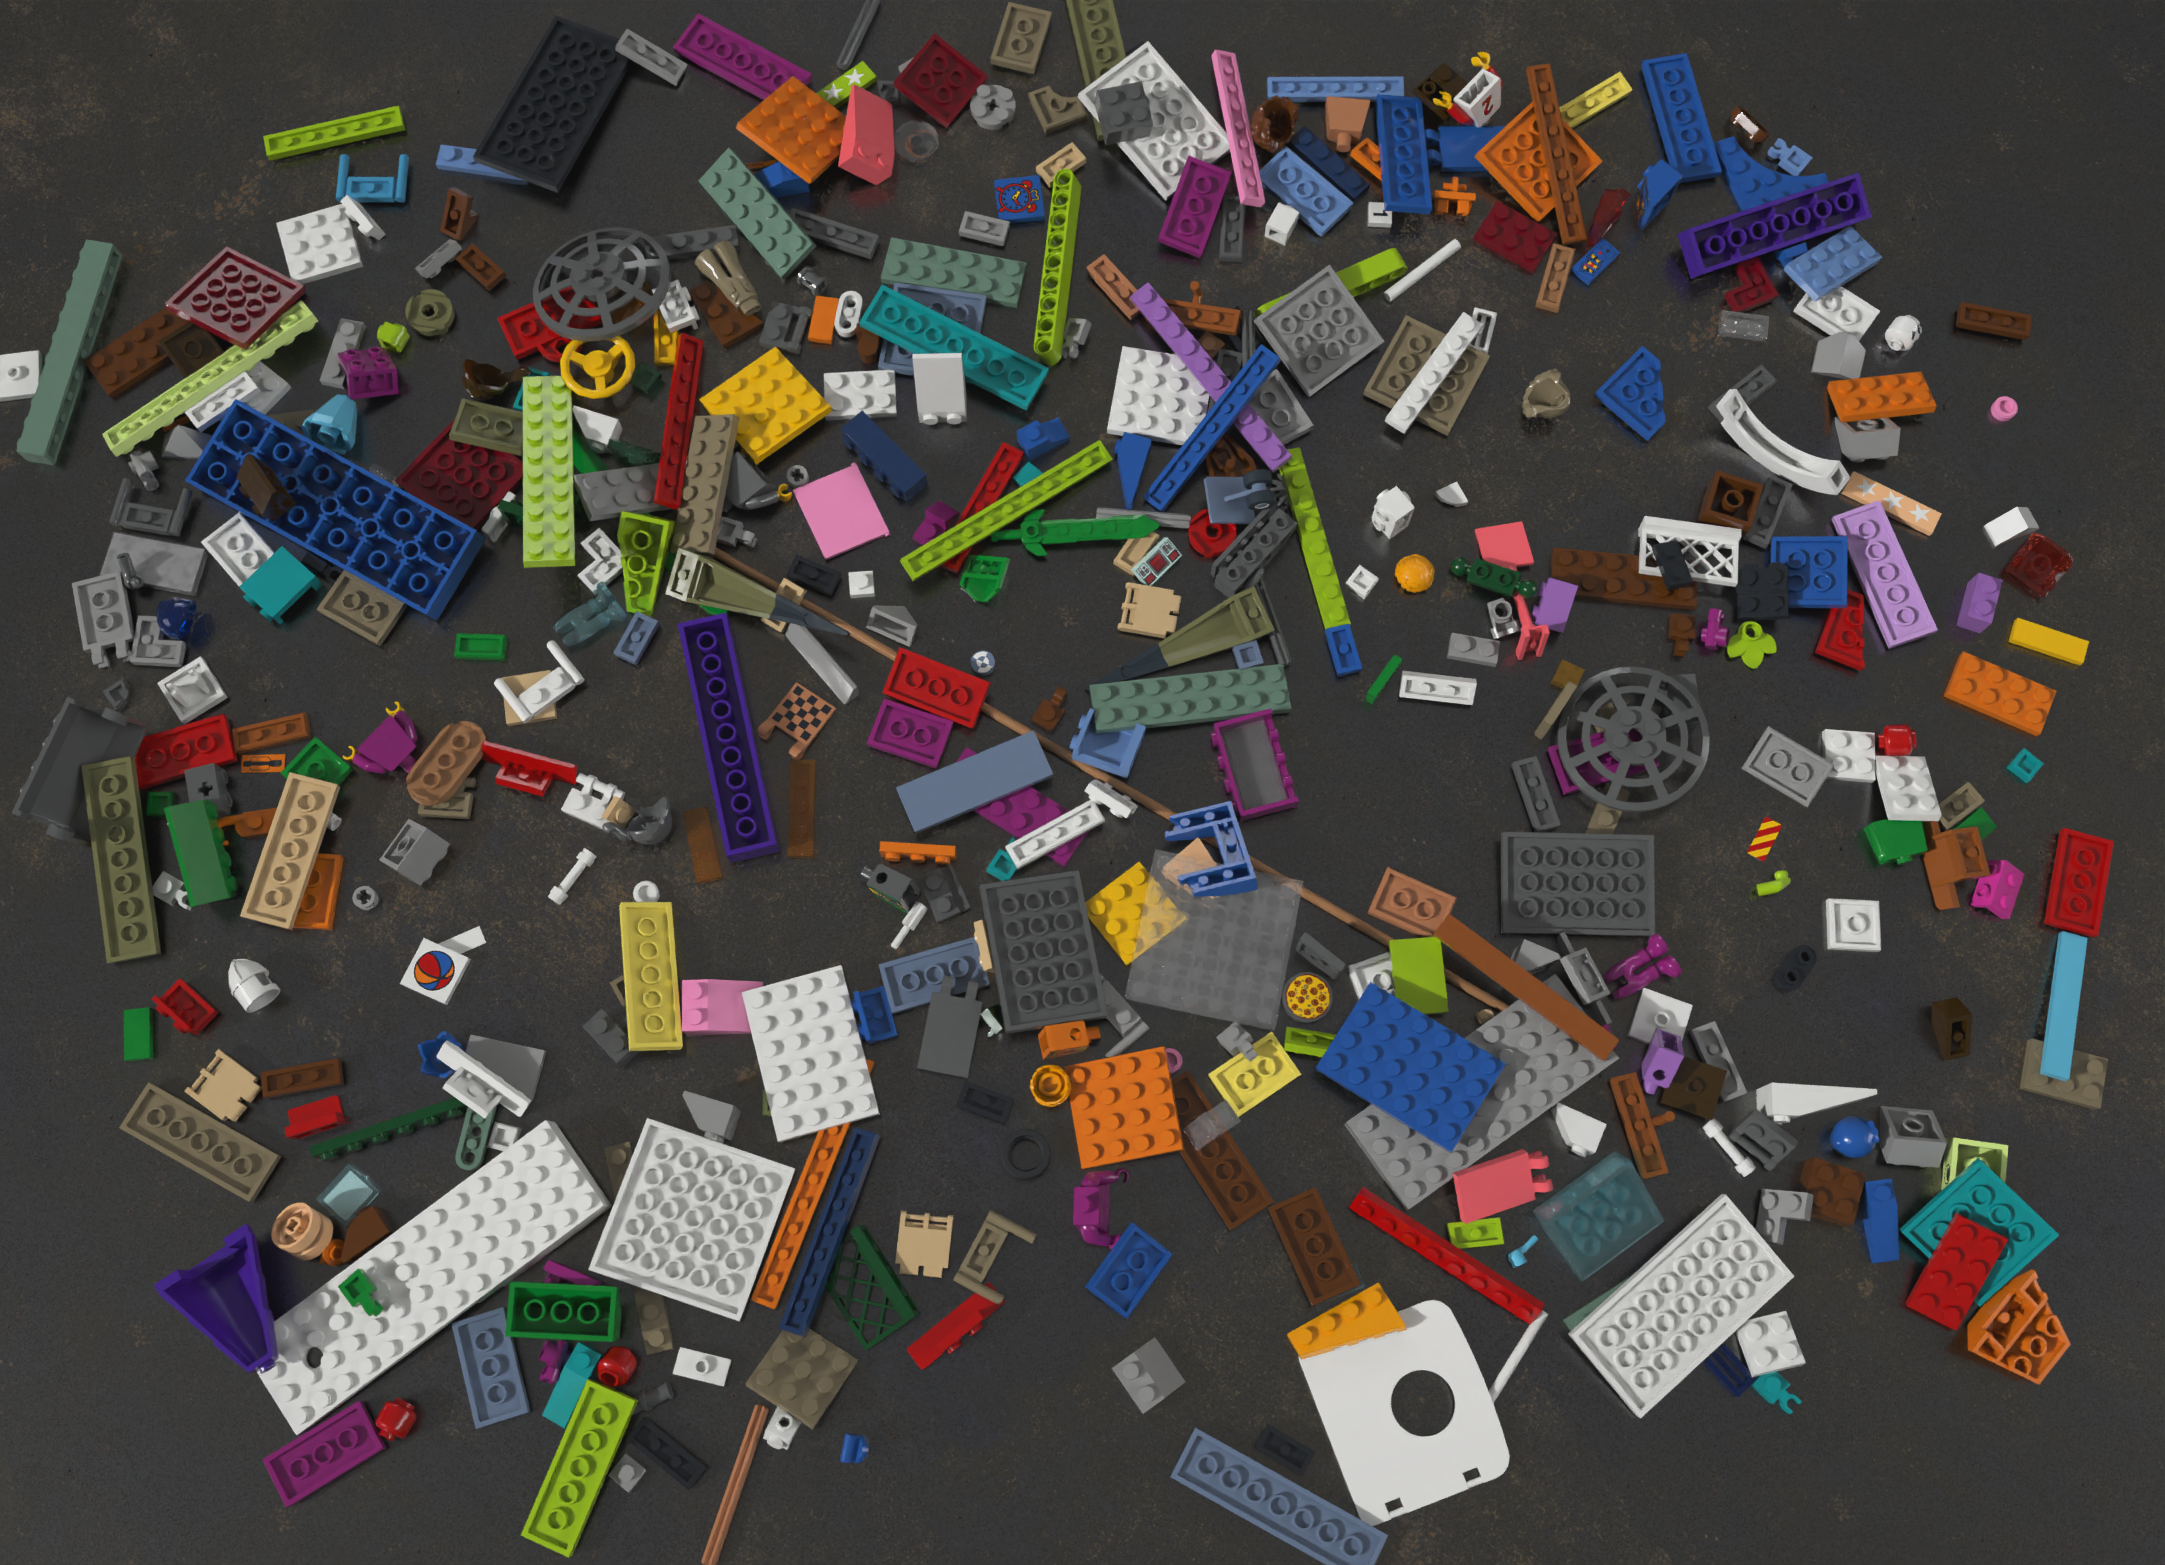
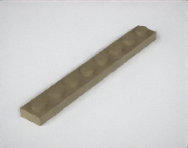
[604,1141,675,1356]

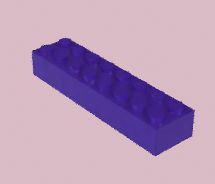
[1677,172,1872,279]

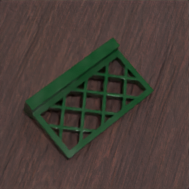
[825,1225,921,1351]

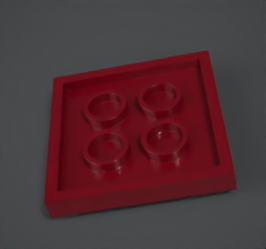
[893,33,988,128]

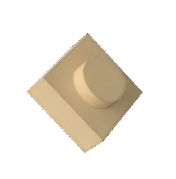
[601,796,636,829]

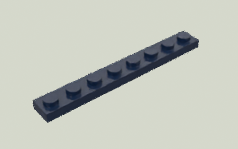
[779,1128,881,1338]

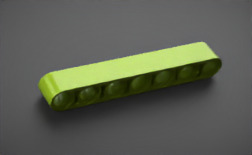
[1255,248,1408,318]

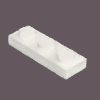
[184,371,261,432]
[1399,671,1477,705]

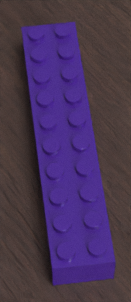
[678,613,780,863]

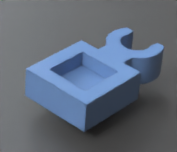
[1767,138,1813,176]

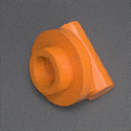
[319,1238,344,1266]

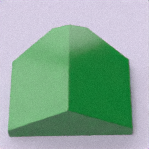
[959,555,1010,602]

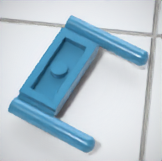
[336,154,409,202]

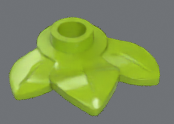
[1727,621,1777,669]

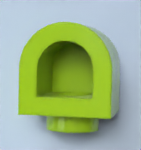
[377,321,410,354]

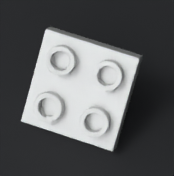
[157,656,228,724]

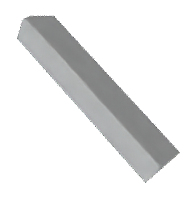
[785,623,859,705]

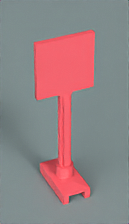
[1475,521,1550,660]

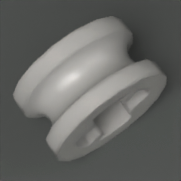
[787,465,809,489]
[352,886,379,911]

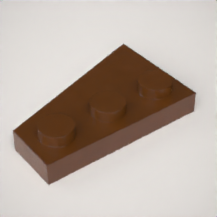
[688,280,764,349]

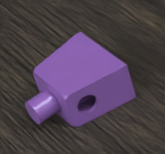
[1641,1028,1684,1094]

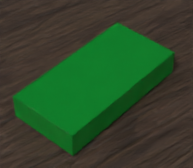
[454,633,507,661]
[1365,655,1403,705]
[124,1007,153,1062]

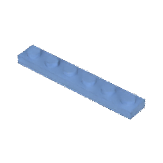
[1267,77,1404,102]

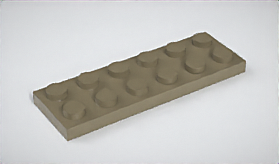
[670,414,739,555]
[119,1082,282,1203]

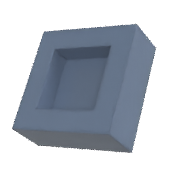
[1232,640,1264,670]

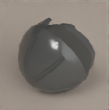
[602,797,672,845]

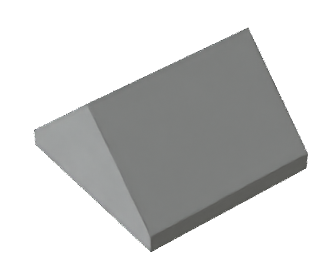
[1511,939,1560,975]

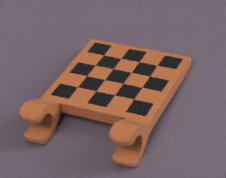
[757,682,836,761]

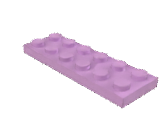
[1832,500,1938,649]

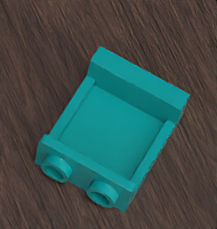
[239,546,323,625]

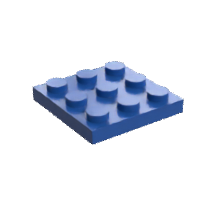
[1771,536,1848,608]

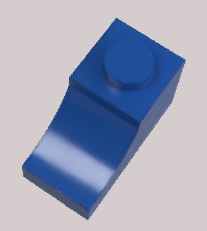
[1016,417,1070,461]

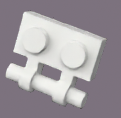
[561,773,625,829]
[1085,779,1138,818]

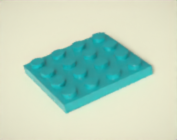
[1900,1158,2059,1307]

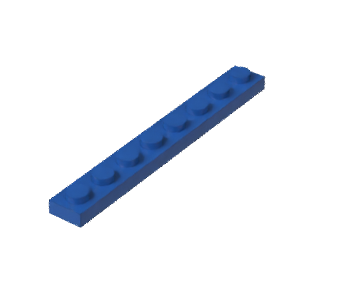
[1143,344,1281,512]

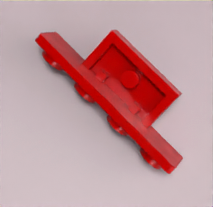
[481,741,578,796]
[907,1282,1005,1370]

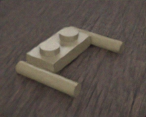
[953,1210,1037,1306]

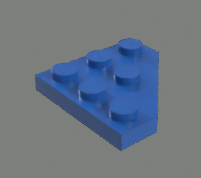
[1594,346,1666,441]

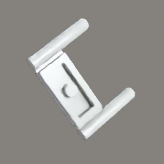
[494,640,584,723]

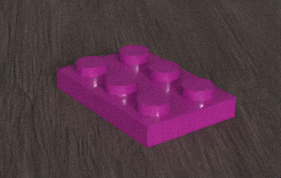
[867,699,954,769]

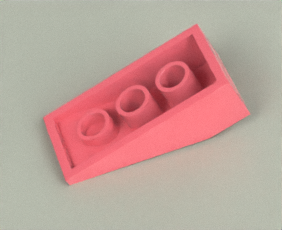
[838,84,895,185]

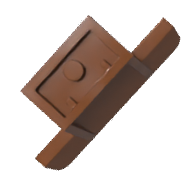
[1922,821,1990,910]

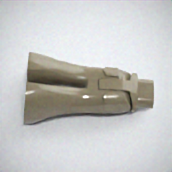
[695,241,761,316]

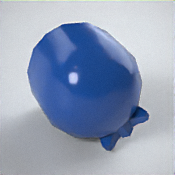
[1830,1116,1879,1159]

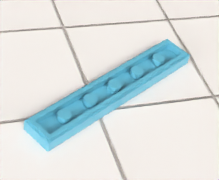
[2040,931,2088,1081]

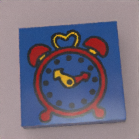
[994,175,1045,224]

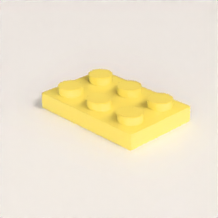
[1208,1032,1301,1118]

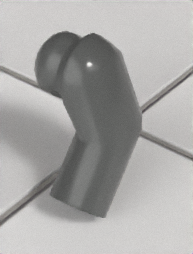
[117,553,143,589]

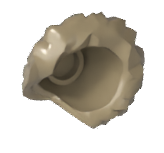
[1522,368,1571,419]

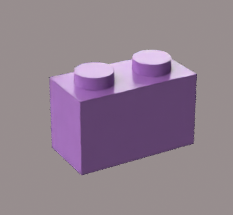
[1956,573,2003,633]
[1530,578,1578,633]

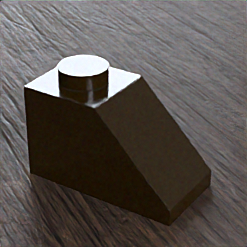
[1931,997,1972,1061]

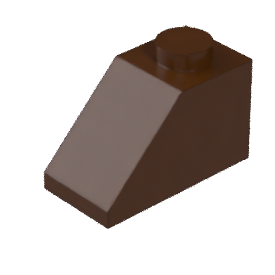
[340,1205,395,1265]

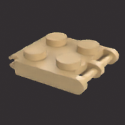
[1117,582,1181,638]
[185,1049,262,1122]
[895,1210,954,1278]

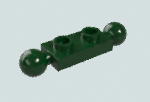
[1451,557,1538,599]

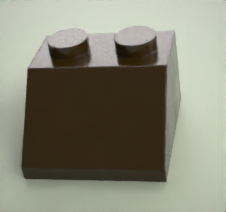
[236,453,296,522]

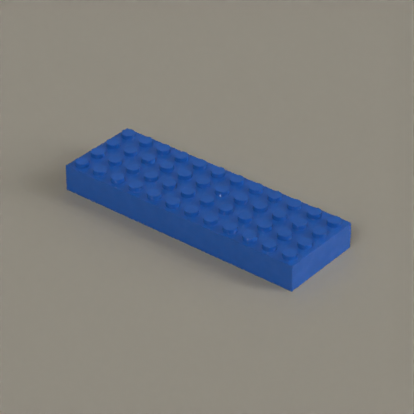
[185,399,486,621]

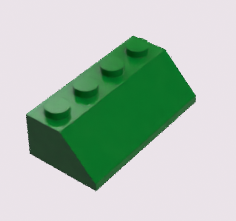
[164,799,238,907]
[505,1281,622,1342]

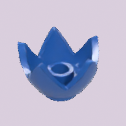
[418,1031,463,1078]

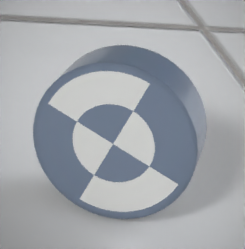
[970,650,995,676]

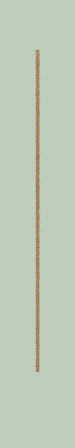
[711,547,1509,1012]

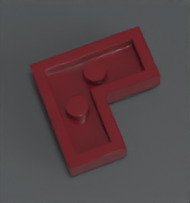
[1724,256,1779,316]

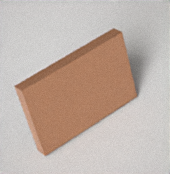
[1367,867,1457,938]

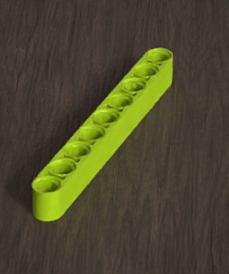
[1034,168,1081,365]

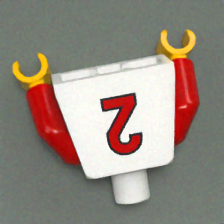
[1433,52,1503,128]

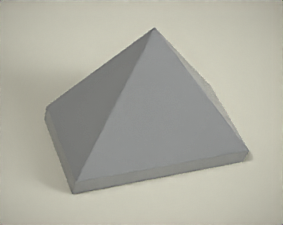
[161,425,212,459]
[866,605,918,647]

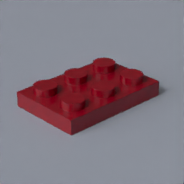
[1473,201,1557,273]

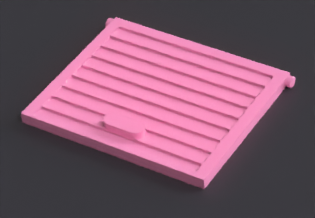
[793,462,890,560]

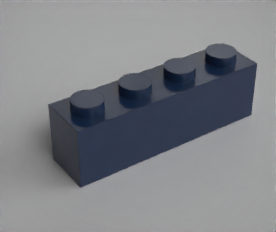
[841,411,928,502]

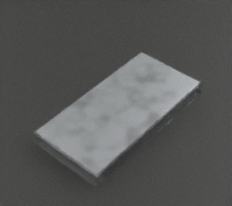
[99,532,209,596]

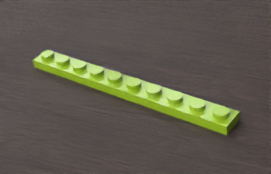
[900,440,1113,581]

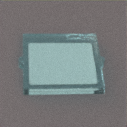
[316,1164,380,1228]

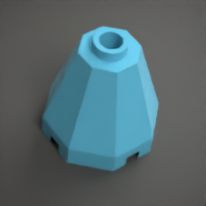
[301,394,357,456]

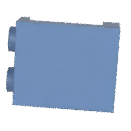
[1070,708,1146,779]

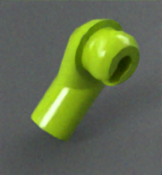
[1756,870,1791,896]

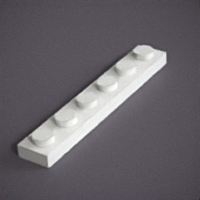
[1385,312,1483,434]

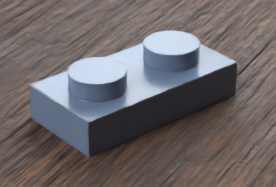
[613,611,660,666]

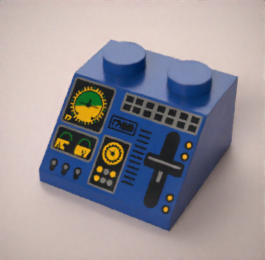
[1635,159,1683,230]

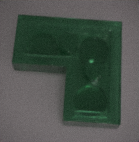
[607,439,661,465]

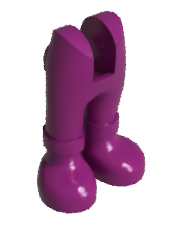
[1602,933,1682,1000]

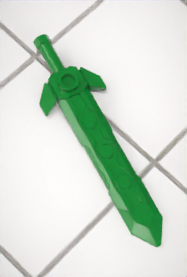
[991,509,1159,556]

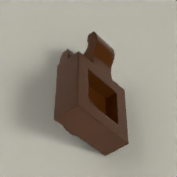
[1668,613,1696,657]
[1031,686,1068,733]

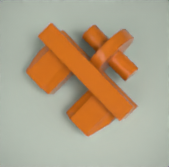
[1431,177,1476,216]

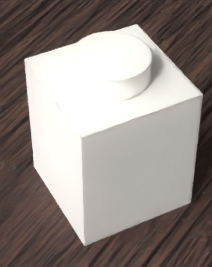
[1264,202,1299,245]

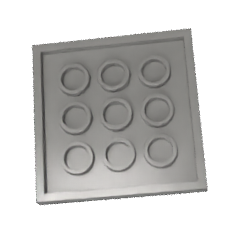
[1254,265,1385,398]

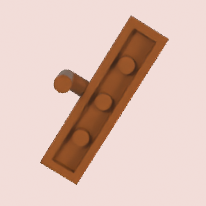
[1145,281,1242,336]
[1609,1072,1675,1180]

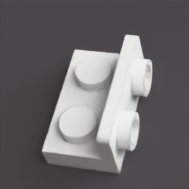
[652,280,700,333]

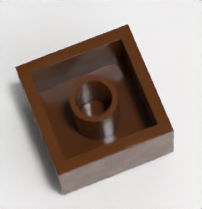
[1697,470,1763,538]
[1797,1157,1866,1227]

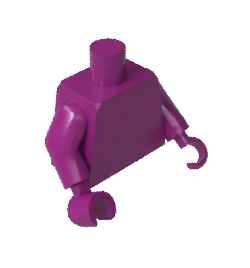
[1073,1168,1129,1250]

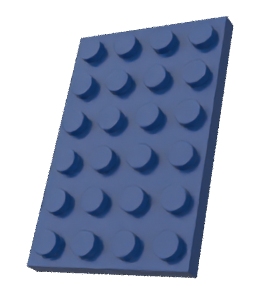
[1316,982,1506,1153]

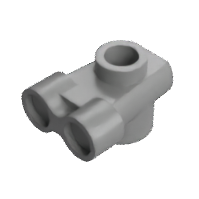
[128,450,159,491]
[1487,598,1521,640]

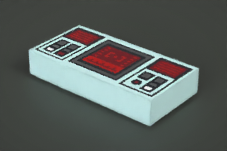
[1131,537,1182,586]

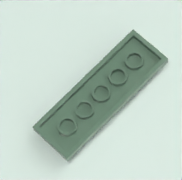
[698,148,816,279]
[881,237,1027,308]

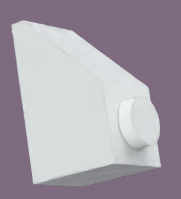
[572,406,623,454]
[1551,1102,1606,1157]

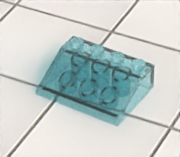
[1533,1151,1664,1282]

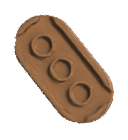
[406,721,487,806]

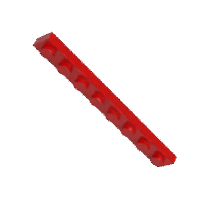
[654,333,703,510]
[1349,1187,1545,1324]

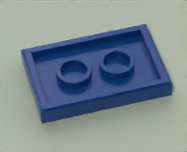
[1085,1222,1173,1319]

